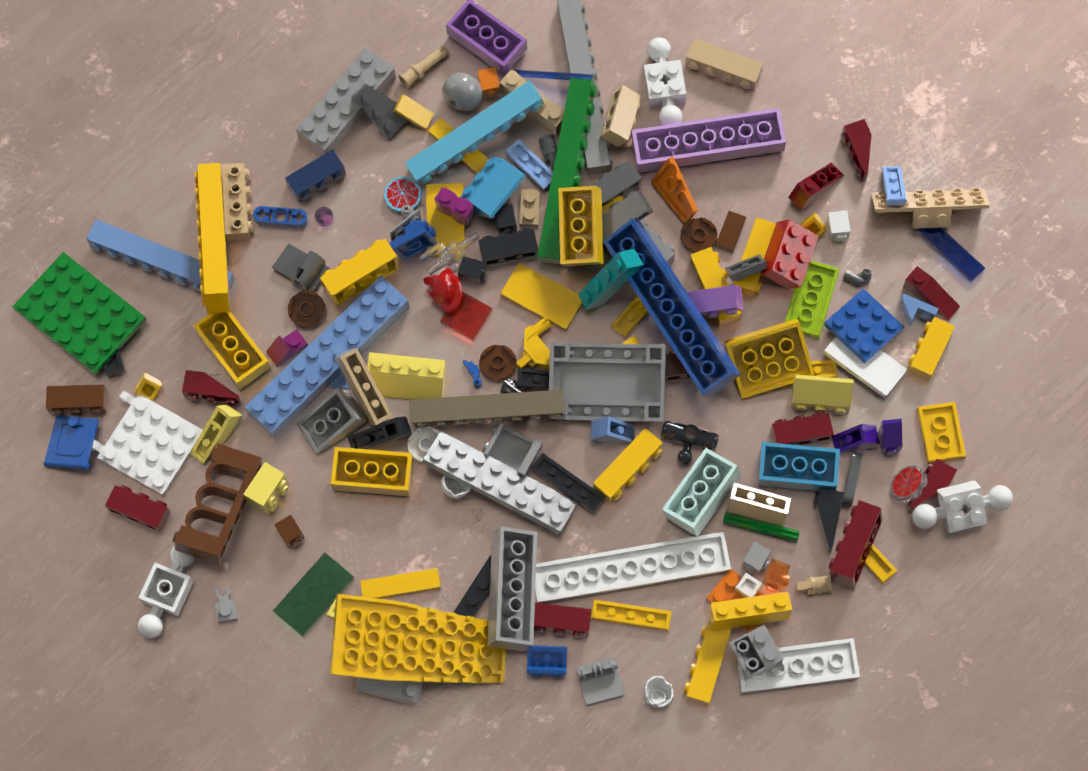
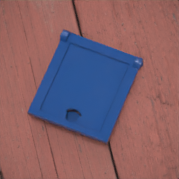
[44,416,99,470]

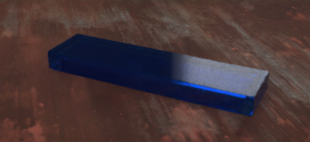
[916,227,985,283]

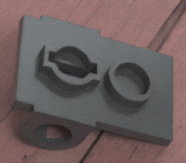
[272,243,330,292]

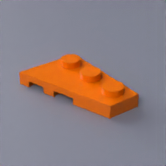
[651,157,698,223]

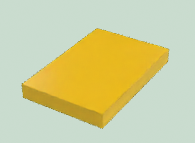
[917,402,966,464]

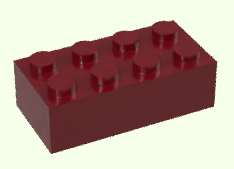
[828,500,883,590]

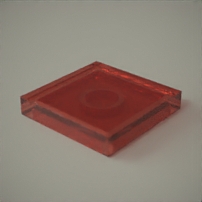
[440,291,492,341]

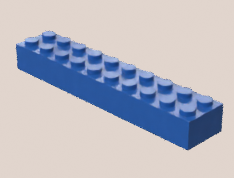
[603,219,741,397]

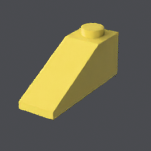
[190,405,243,464]

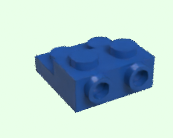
[390,219,437,261]

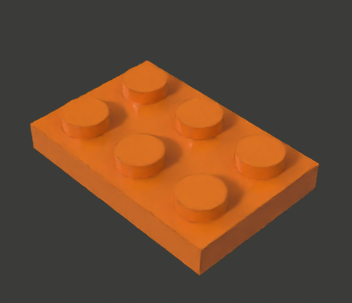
[706,569,764,633]

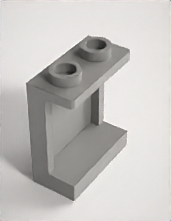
[482,422,543,477]

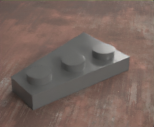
[352,84,408,139]

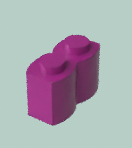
[434,188,474,225]

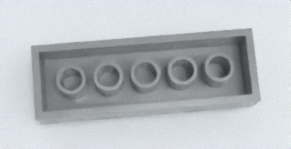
[296,47,396,155]
[488,526,537,651]

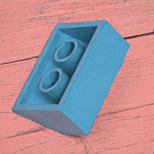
[460,157,526,218]

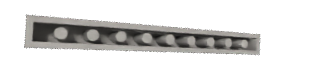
[557,0,613,175]

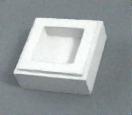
[735,573,762,598]

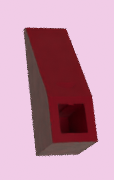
[841,119,872,182]
[788,162,844,210]
[182,370,241,406]
[907,459,957,514]

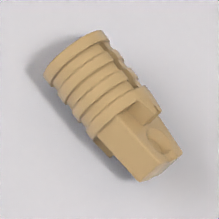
[796,575,832,595]

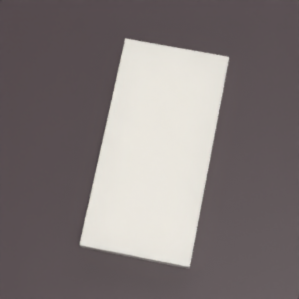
[823,337,908,398]

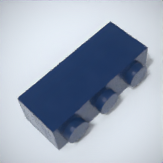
[285,149,346,202]

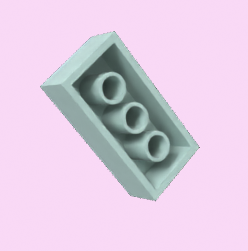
[662,448,741,537]

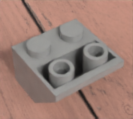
[729,625,784,678]

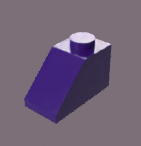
[878,419,903,455]
[833,424,880,454]

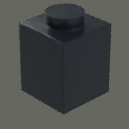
[495,204,517,235]
[457,256,488,285]

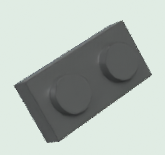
[725,254,768,282]

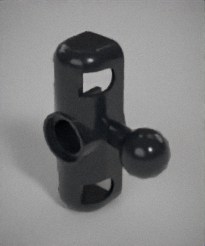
[661,421,719,465]

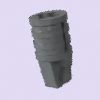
[538,134,558,170]

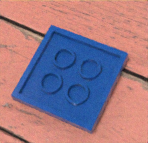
[824,288,905,364]

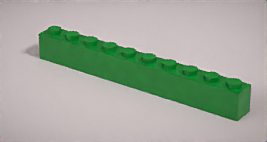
[537,78,598,265]

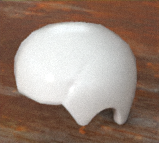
[441,475,471,499]
[644,676,674,709]

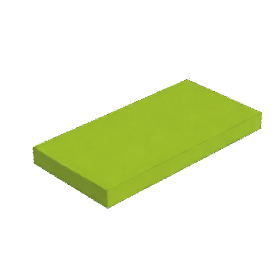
[784,260,840,339]

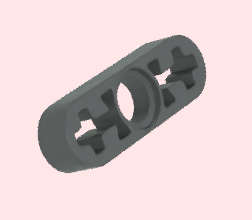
[842,451,863,507]

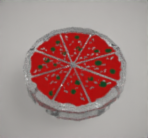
[890,466,927,502]

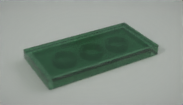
[273,553,354,637]

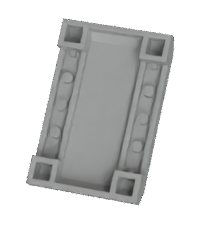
[548,342,666,422]

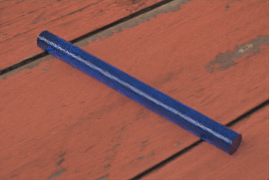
[508,69,594,80]

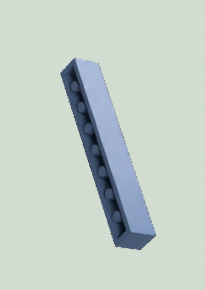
[86,219,235,292]

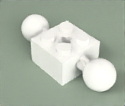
[643,38,686,125]
[912,480,1013,533]
[138,545,195,639]

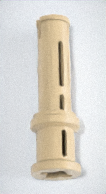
[398,45,450,88]

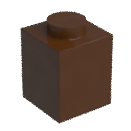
[274,515,304,548]

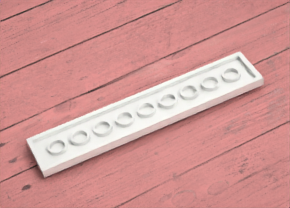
[535,532,731,603]

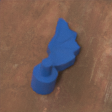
[463,360,482,388]

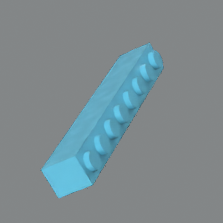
[405,80,544,185]

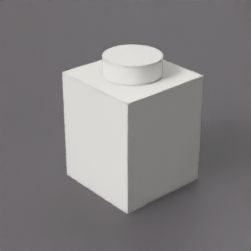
[827,210,851,241]

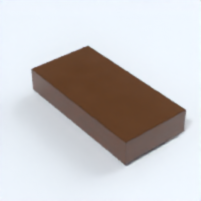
[716,211,746,252]

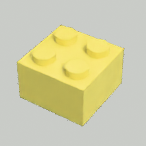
[244,462,289,516]

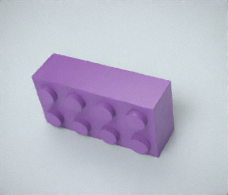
[446,0,527,76]

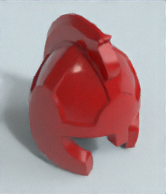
[423,268,462,313]

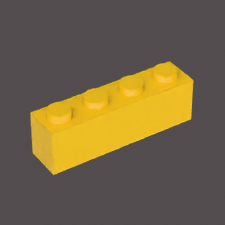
[732,217,776,298]
[690,247,743,327]
[593,428,663,503]
[708,592,792,631]
[683,621,732,706]

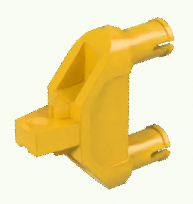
[516,317,552,370]

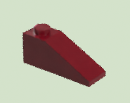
[903,266,960,321]

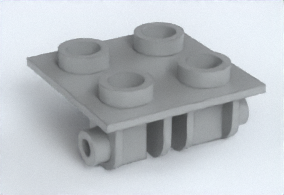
[389,205,421,241]
[576,657,625,705]

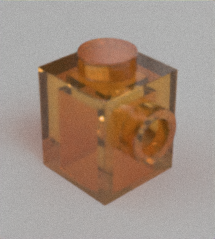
[763,558,791,592]

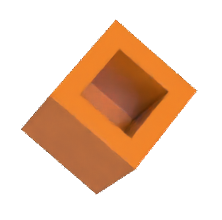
[477,67,501,98]

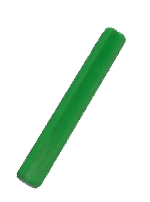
[723,512,800,541]

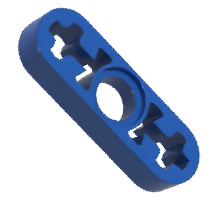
[253,206,308,228]

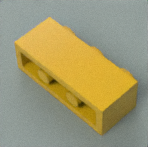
[908,317,955,381]

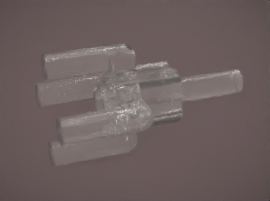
[419,232,480,275]

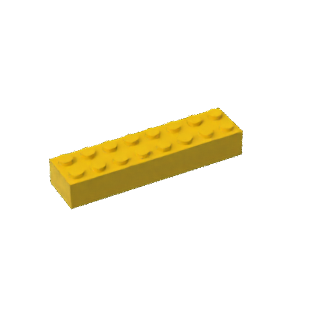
[194,163,230,313]

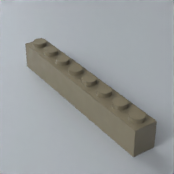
[409,390,566,427]

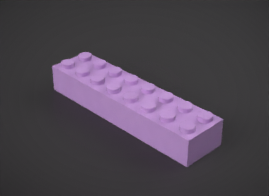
[631,108,786,173]

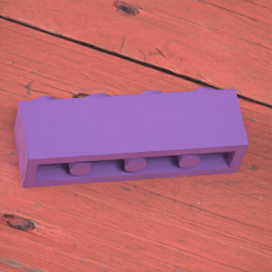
[687,285,743,318]

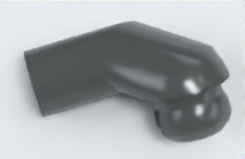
[843,269,872,285]

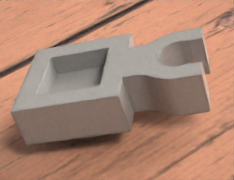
[215,587,238,624]

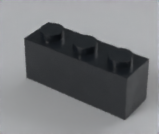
[478,228,538,267]

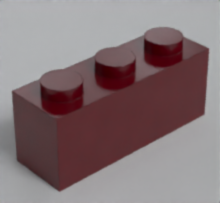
[771,411,834,446]
[105,485,170,532]
[534,602,592,638]

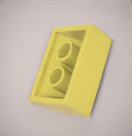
[791,375,854,415]

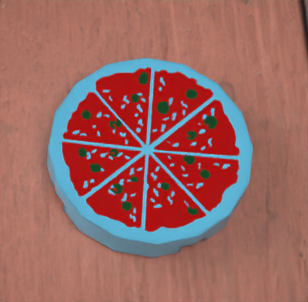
[384,177,421,213]

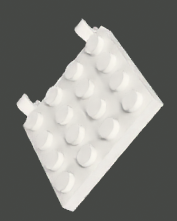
[92,391,203,497]

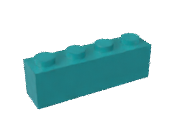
[578,249,644,310]

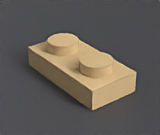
[520,189,540,227]

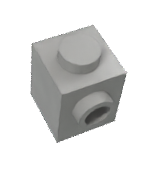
[742,541,771,575]

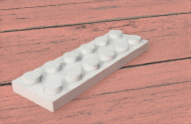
[736,638,860,694]

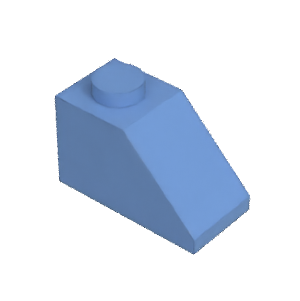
[591,417,635,444]

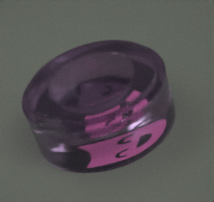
[314,207,334,226]

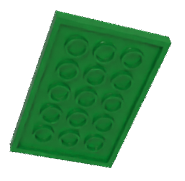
[12,252,147,375]

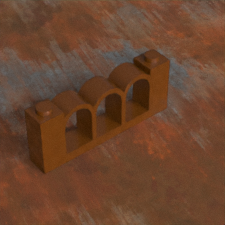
[173,444,262,565]

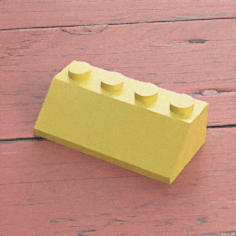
[367,352,447,400]

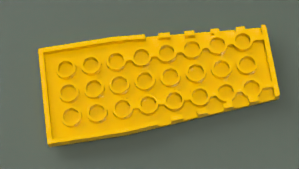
[329,594,506,684]

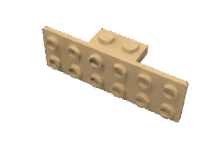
[871,188,990,228]

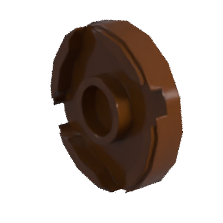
[680,217,718,254]
[288,290,326,328]
[479,345,517,382]

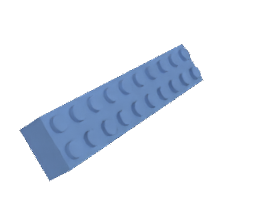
[245,276,409,439]

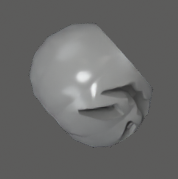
[442,72,483,111]

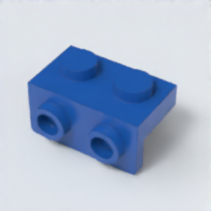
[526,645,567,677]

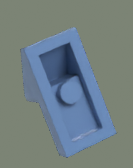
[900,293,939,326]

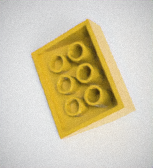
[724,318,815,399]

